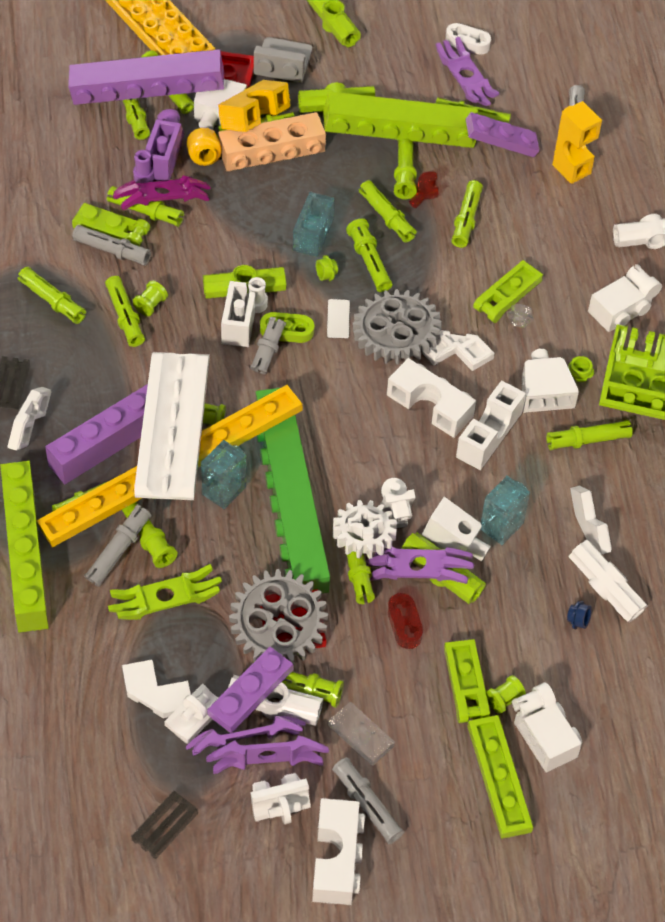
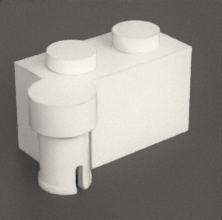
[588,265,662,332]
[221,277,268,347]
[512,682,582,773]

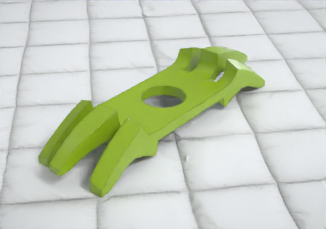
[108,564,222,620]

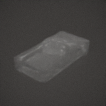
[328,701,395,766]

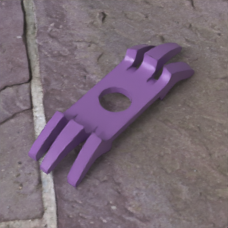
[436,36,499,106]
[366,547,474,584]
[186,716,306,756]
[206,736,329,774]

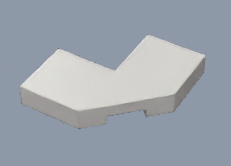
[421,330,494,371]
[7,387,51,451]
[570,486,612,554]
[122,660,191,718]

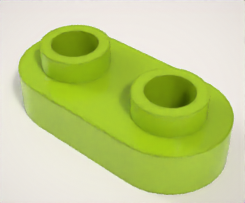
[260,312,315,343]

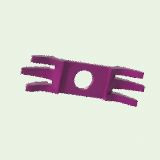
[113,175,211,210]

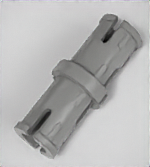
[250,317,286,375]

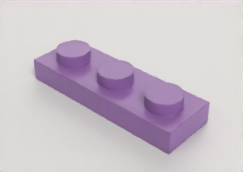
[466,112,539,157]
[207,647,294,733]

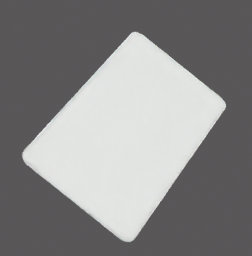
[327,299,350,338]

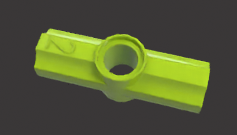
[307,0,361,48]
[298,82,375,112]
[203,265,286,299]
[401,532,486,604]

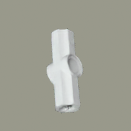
[613,214,665,249]
[568,540,648,623]
[228,675,323,726]

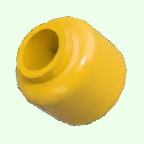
[186,127,222,166]

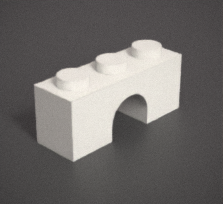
[387,358,476,438]
[456,380,526,470]
[312,798,365,905]

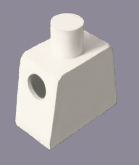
[194,79,247,130]
[522,349,579,413]
[422,497,491,561]

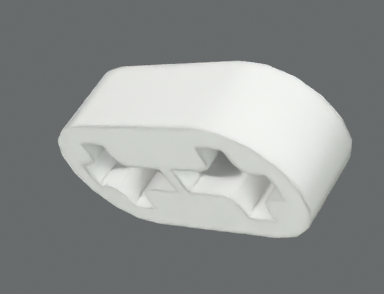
[445,23,491,55]

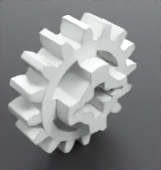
[333,500,397,559]

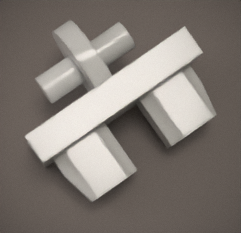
[380,478,415,528]
[165,684,219,744]
[251,773,311,824]

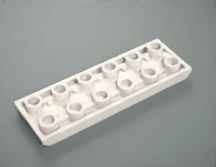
[135,352,210,500]

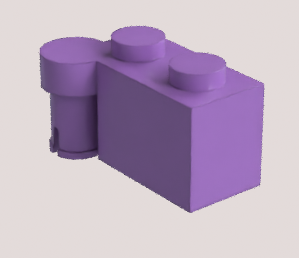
[133,119,182,183]

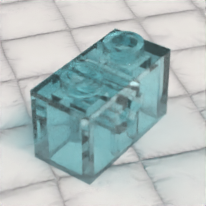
[293,192,335,257]
[201,440,246,510]
[480,476,530,545]

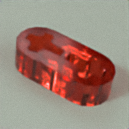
[387,593,423,649]

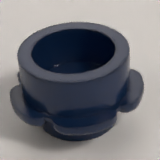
[567,601,592,630]

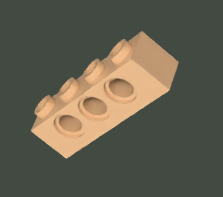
[218,112,326,171]

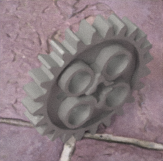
[353,289,441,365]
[229,569,328,664]

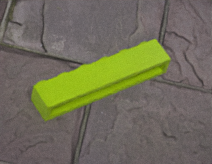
[323,91,478,148]
[0,461,49,633]

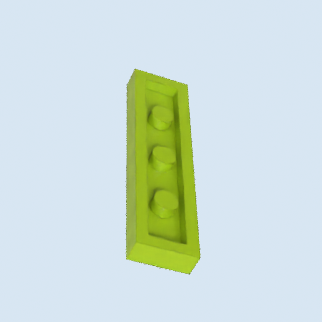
[467,715,533,839]

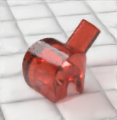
[409,171,439,208]

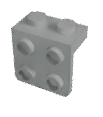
[254,37,312,83]

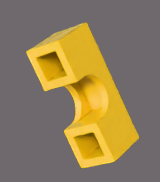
[218,80,291,132]
[552,101,602,184]

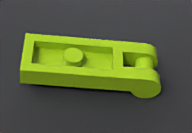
[72,203,150,246]
[473,260,543,323]
[444,639,490,723]

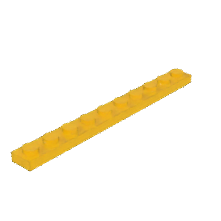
[36,385,303,548]

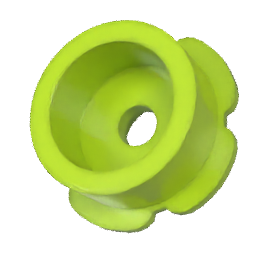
[316,255,338,281]
[568,356,594,382]

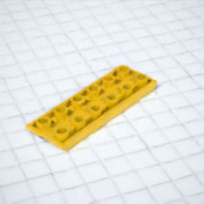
[105,0,215,56]

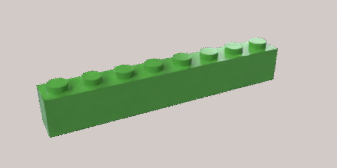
[251,388,330,594]

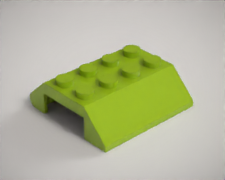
[599,324,665,420]

